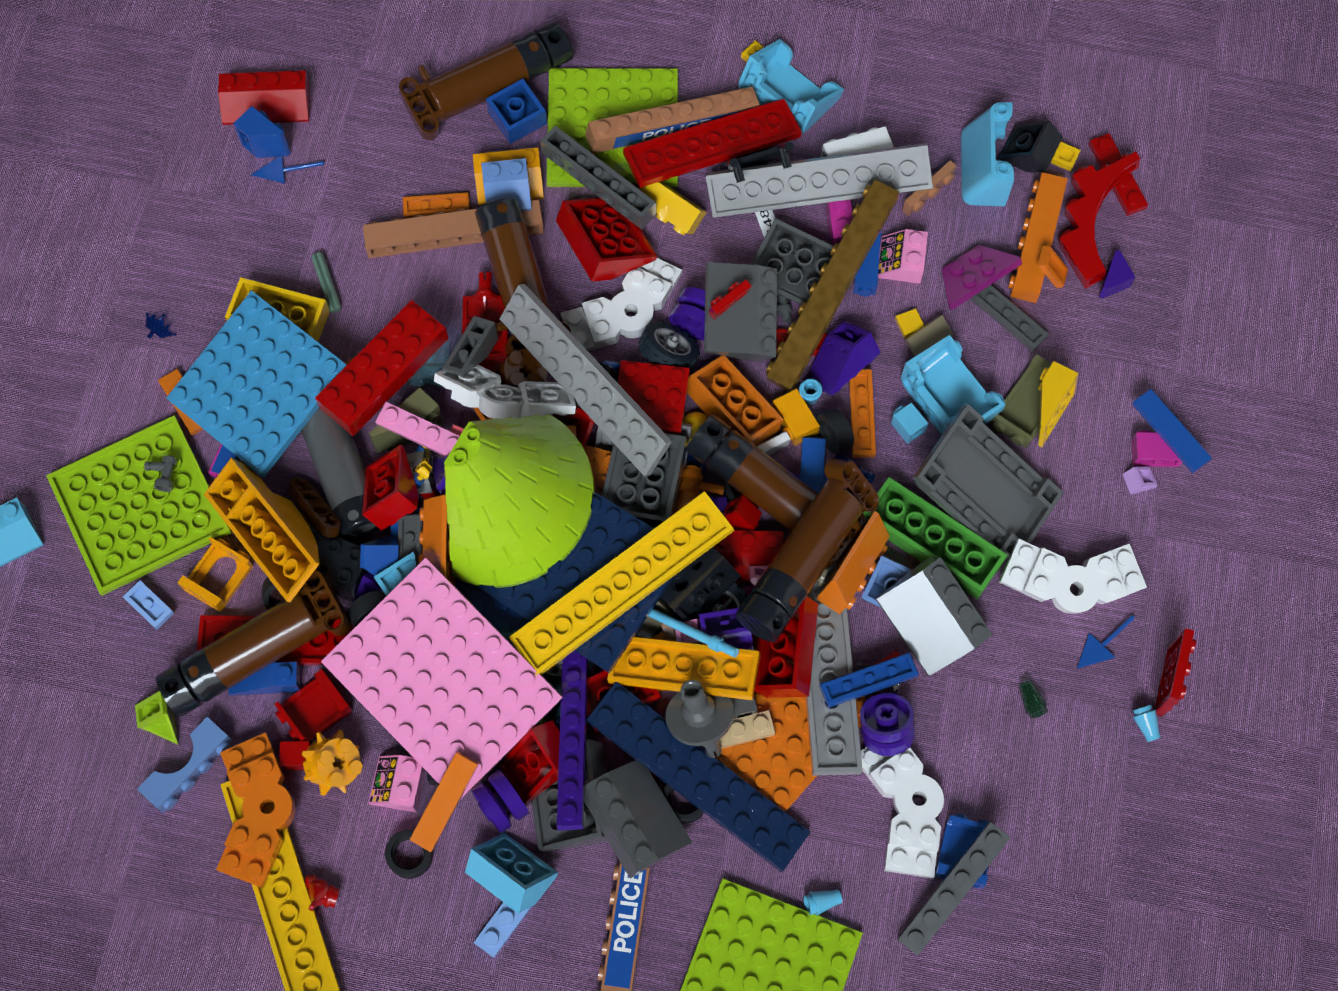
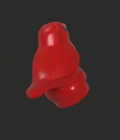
[304,874,340,911]

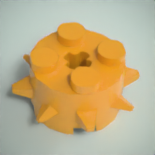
[302,730,363,796]

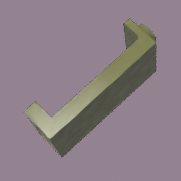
[988,354,1052,449]

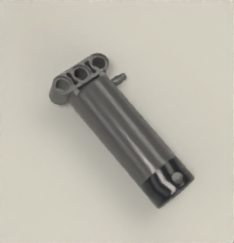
[301,408,380,540]

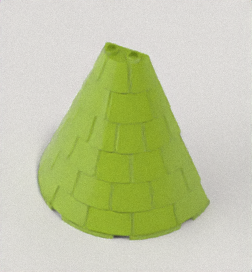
[444,414,594,588]

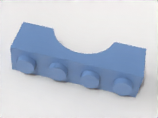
[137,717,232,813]

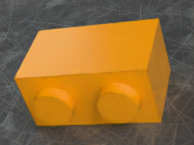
[772,389,820,446]

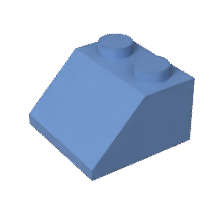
[481,158,532,211]

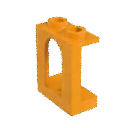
[177,537,253,613]

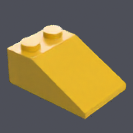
[1038,361,1079,447]

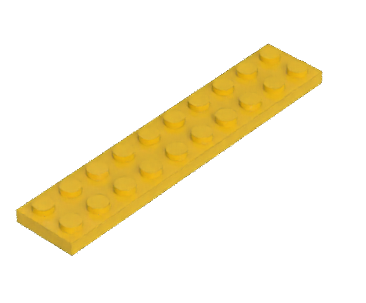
[509,491,734,675]
[220,781,341,991]

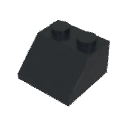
[998,120,1062,173]

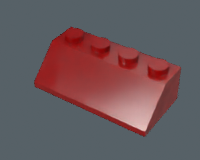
[218,70,310,125]
[713,530,783,584]

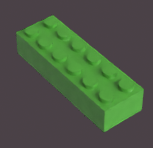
[863,477,1007,600]

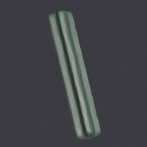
[311,252,341,313]

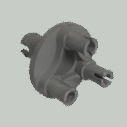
[666,680,734,758]

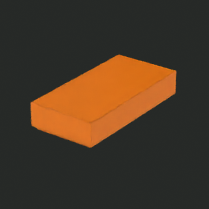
[1038,246,1068,288]

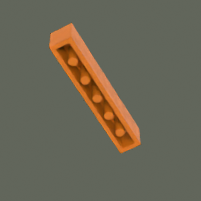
[1008,172,1068,303]

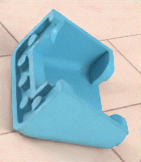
[739,39,844,134]
[961,102,1014,206]
[901,335,1006,435]

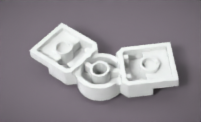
[560,258,682,351]
[434,365,576,419]
[999,539,1147,614]
[861,747,944,879]

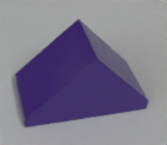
[1099,250,1135,298]

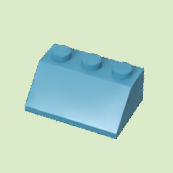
[0,498,44,567]
[465,833,558,914]

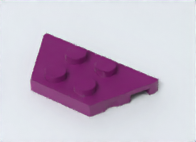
[942,245,1022,311]

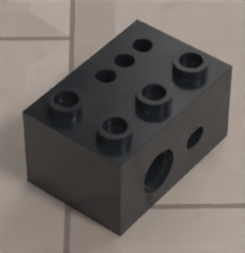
[308,525,368,602]
[661,547,741,621]

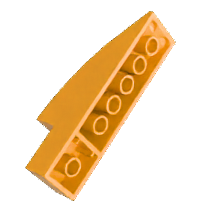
[204,458,319,602]

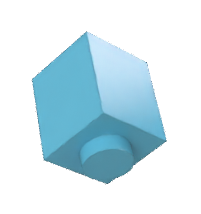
[891,403,928,444]

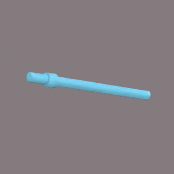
[648,608,739,658]

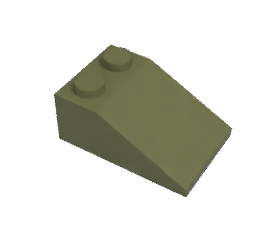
[368,387,444,453]

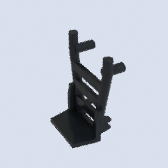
[719,142,794,183]

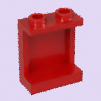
[274,669,353,742]

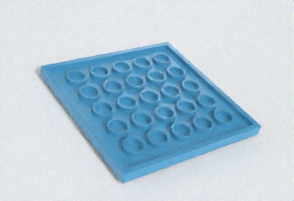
[166,290,347,478]

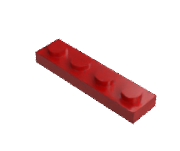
[1088,133,1148,216]

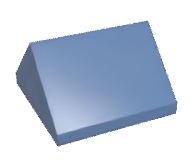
[861,556,912,608]

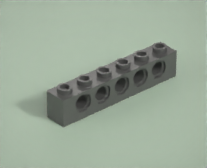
[540,126,656,230]

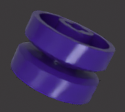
[669,287,705,341]
[860,693,915,756]
[470,769,529,834]

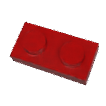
[709,280,752,320]

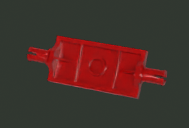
[462,272,508,373]

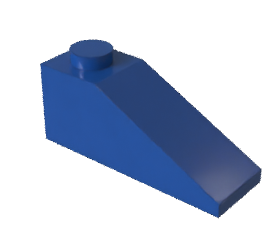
[229,662,302,696]

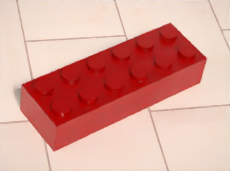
[315,300,449,436]

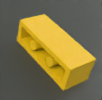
[639,181,707,235]

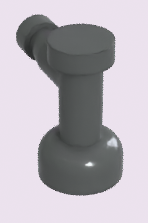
[144,456,177,492]

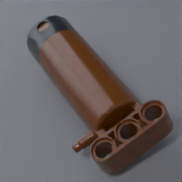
[475,198,571,356]

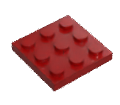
[618,360,690,435]
[1154,628,1196,717]

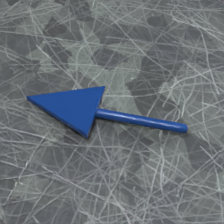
[251,155,324,184]
[1077,615,1135,669]

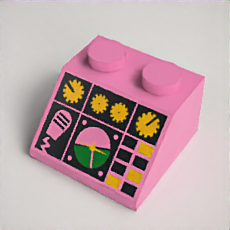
[878,229,928,284]
[368,755,426,813]

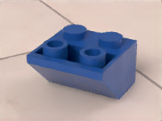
[233,106,291,158]

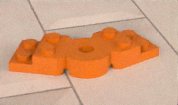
[216,732,296,888]

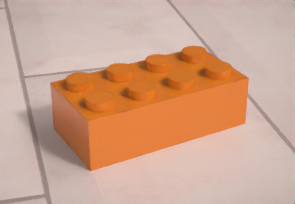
[687,355,784,446]

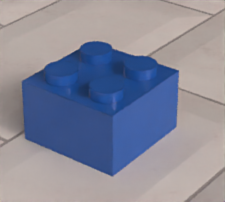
[486,79,547,144]

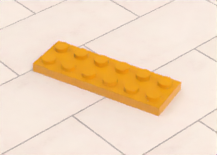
[607,637,760,700]

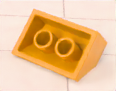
[472,147,544,206]

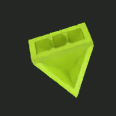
[135,691,179,745]

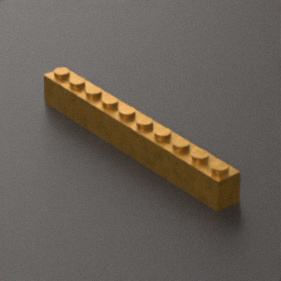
[765,180,899,392]

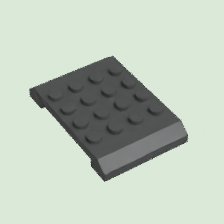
[913,404,1064,563]

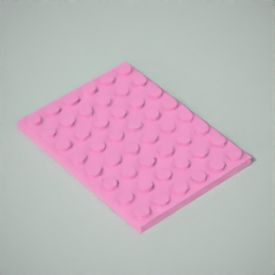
[321,558,563,800]

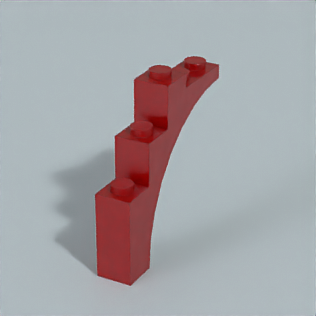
[1059,152,1140,289]

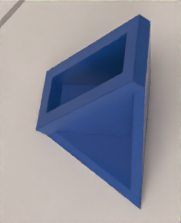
[360,536,399,576]

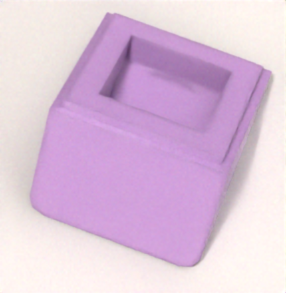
[1123,466,1158,494]

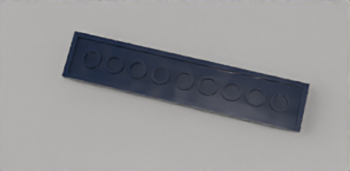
[586,682,810,872]

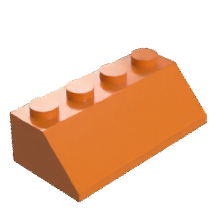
[419,495,455,586]
[816,511,890,615]

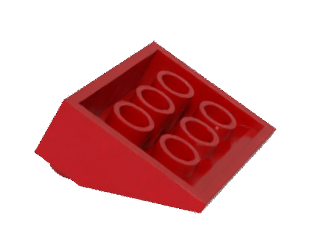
[556,198,657,282]

